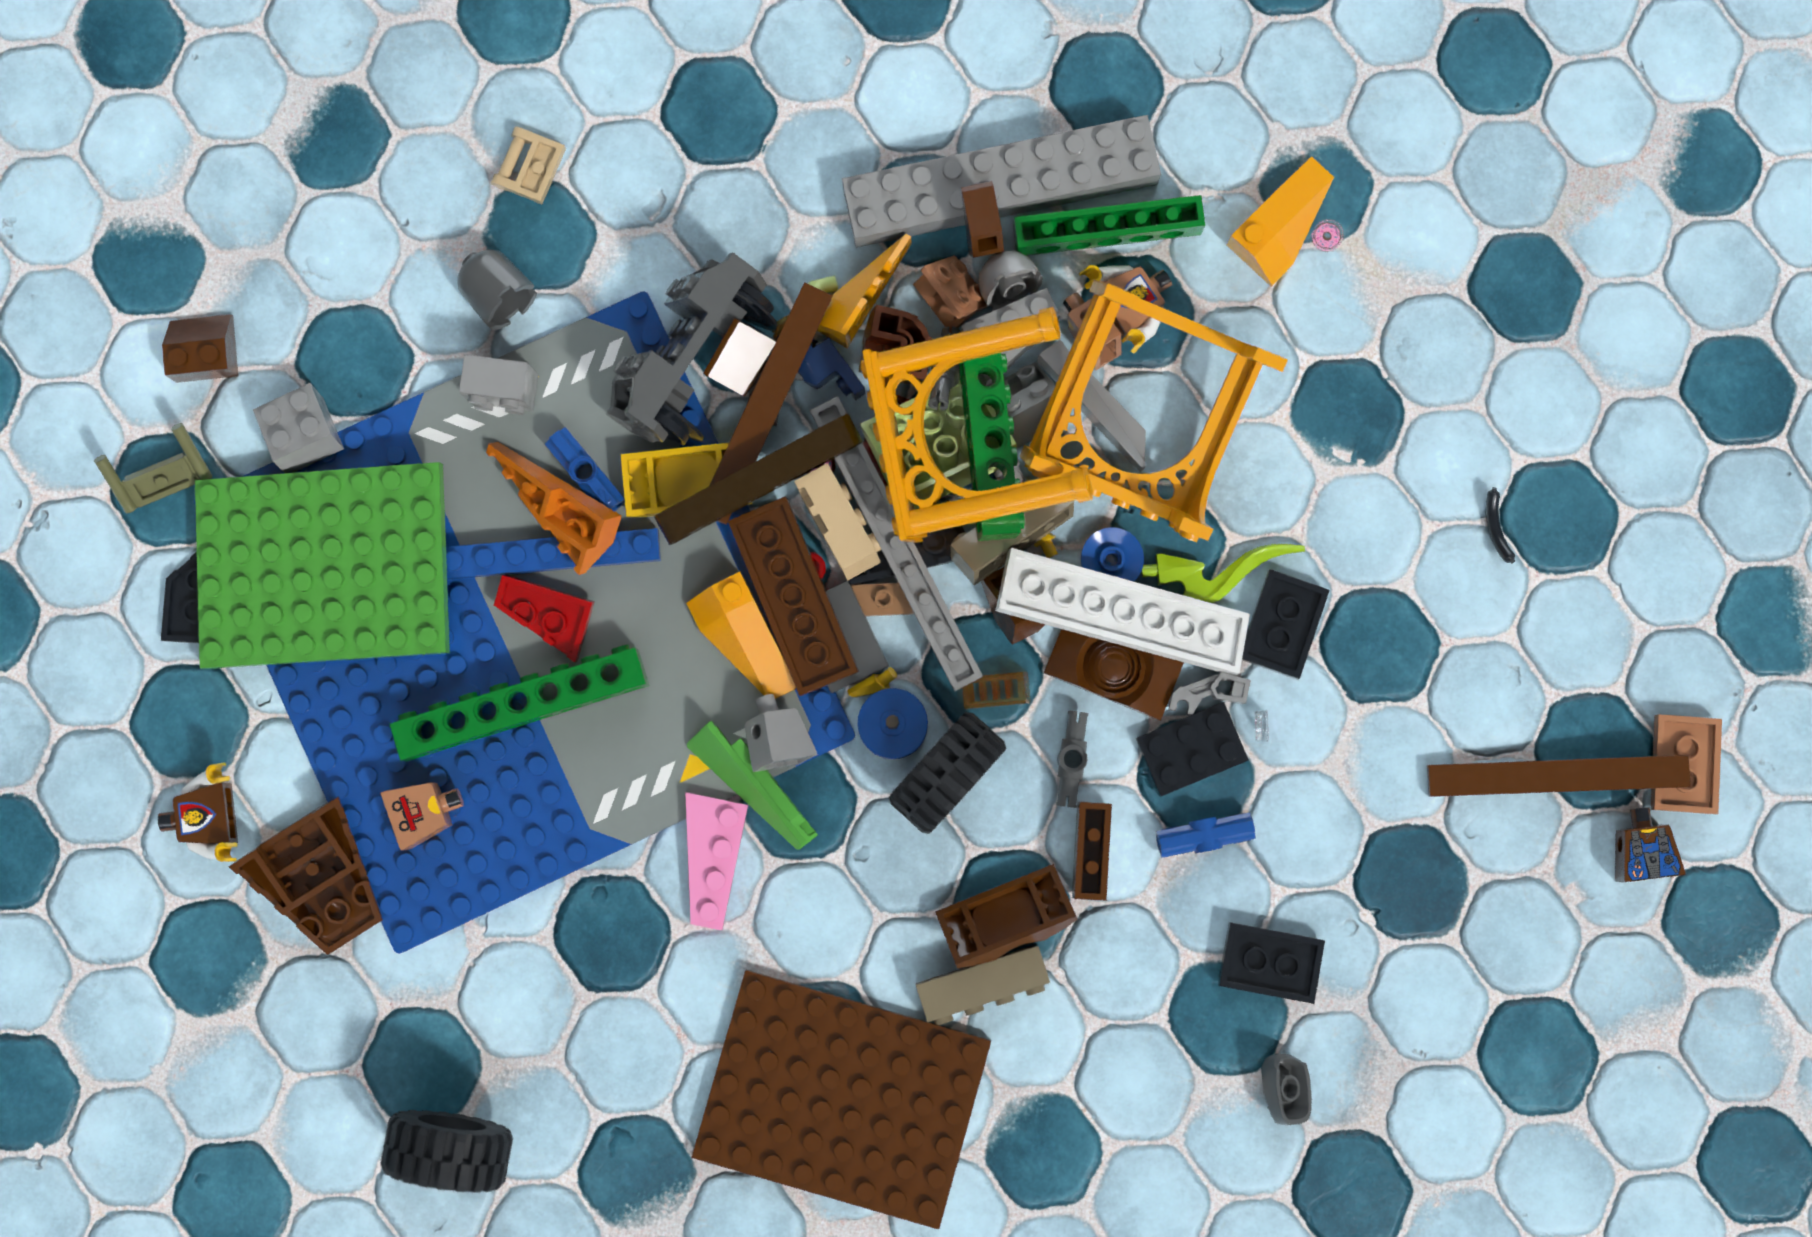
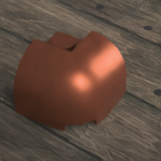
[858,305,932,384]

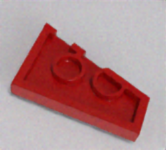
[494,574,595,663]

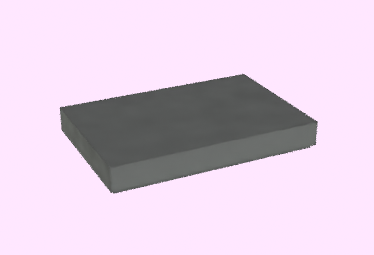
[826,581,889,693]

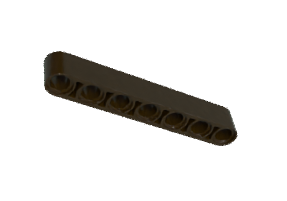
[654,414,863,545]

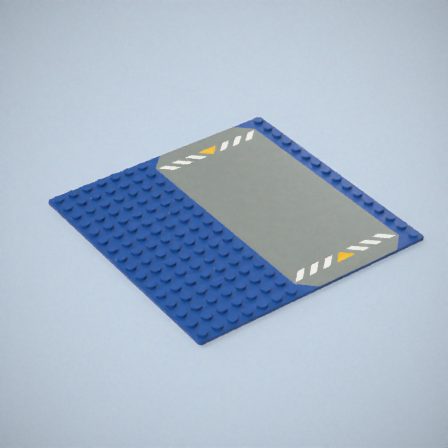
[194,291,855,954]

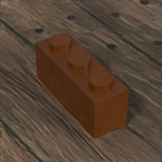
[1072,802,1112,901]

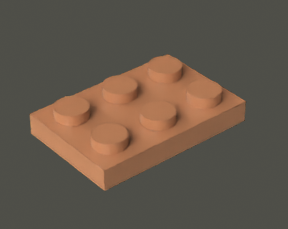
[1650,714,1722,814]

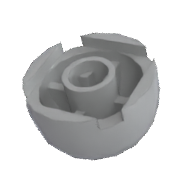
[978,251,1043,311]

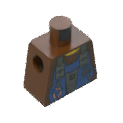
[1615,807,1686,882]

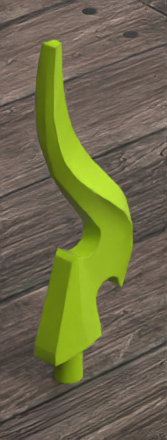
[1141,544,1305,603]

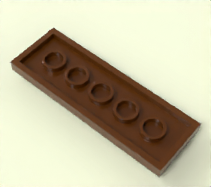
[728,496,859,696]

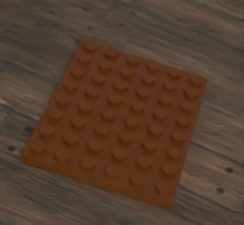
[691,970,991,1230]

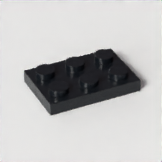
[1242,569,1330,680]
[1136,702,1249,797]
[1218,922,1325,1004]

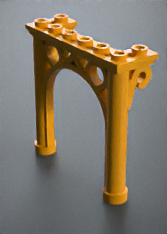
[861,307,1093,543]

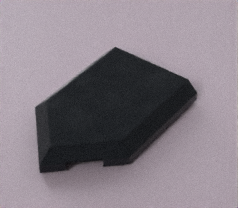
[161,552,199,644]

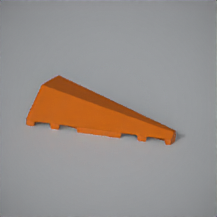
[486,442,622,575]

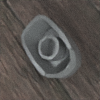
[1261,1054,1312,1125]

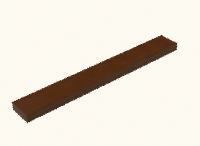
[709,282,833,525]
[1427,755,1691,797]

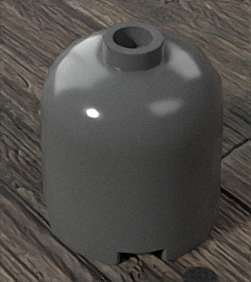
[457,249,537,330]

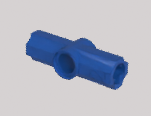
[545,427,625,511]
[1155,812,1256,858]

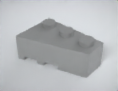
[960,288,1060,386]

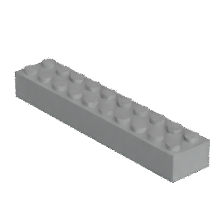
[842,115,1161,248]

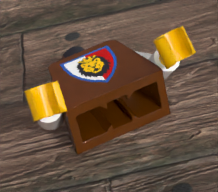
[158,762,238,862]

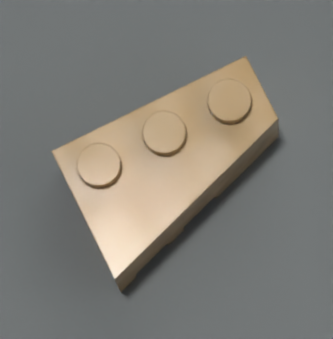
[794,463,881,581]

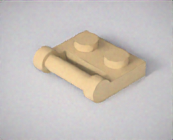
[491,127,566,204]

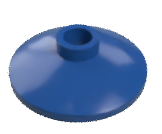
[1081,527,1144,582]

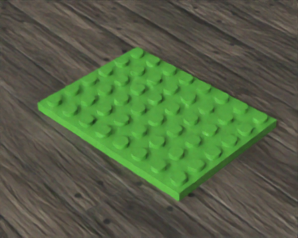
[195,462,450,669]

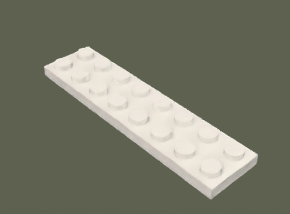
[996,548,1250,676]

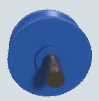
[858,688,928,759]

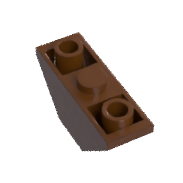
[961,181,1004,258]

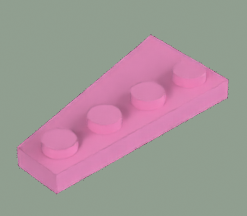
[685,792,748,930]

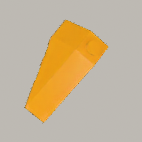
[1227,156,1334,287]
[817,234,911,349]
[686,572,796,699]

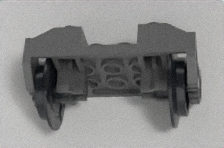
[606,252,778,445]

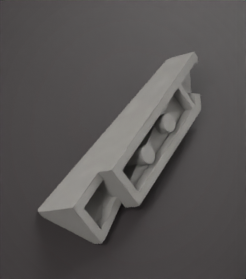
[1037,340,1146,473]

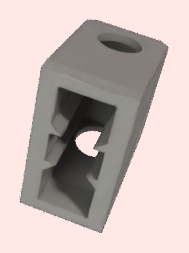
[745,694,818,772]

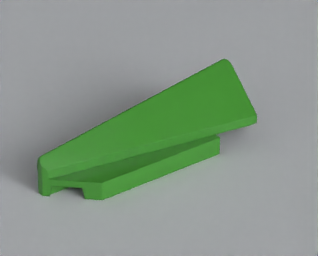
[687,721,818,850]

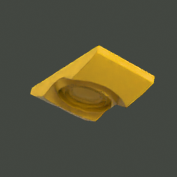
[620,443,753,518]

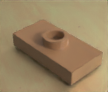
[852,583,915,617]

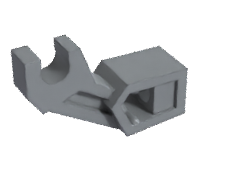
[1168,672,1251,715]

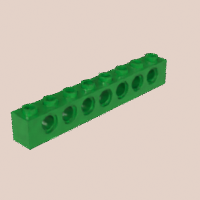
[390,644,650,761]

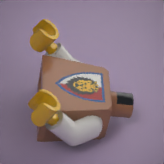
[1079,265,1172,353]

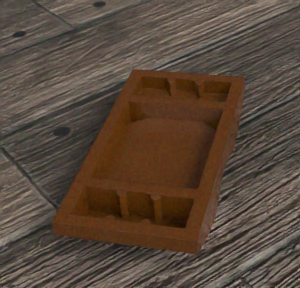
[1043,629,1184,721]
[935,864,1077,968]

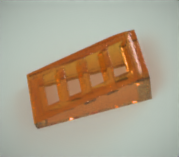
[962,672,1031,709]

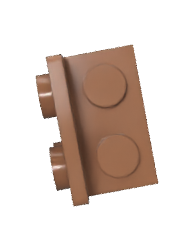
[913,256,988,333]

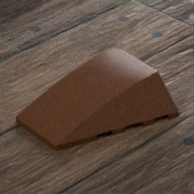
[228,796,383,955]

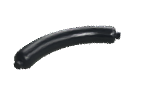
[1486,487,1515,564]

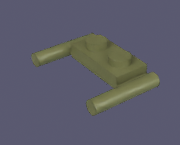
[94,423,213,513]

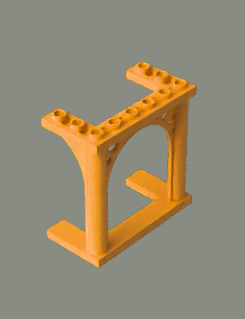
[1019,280,1288,542]

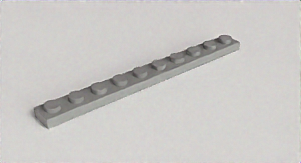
[810,396,983,692]

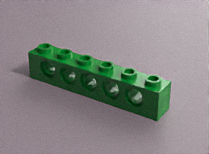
[1013,195,1206,256]
[959,353,1025,541]

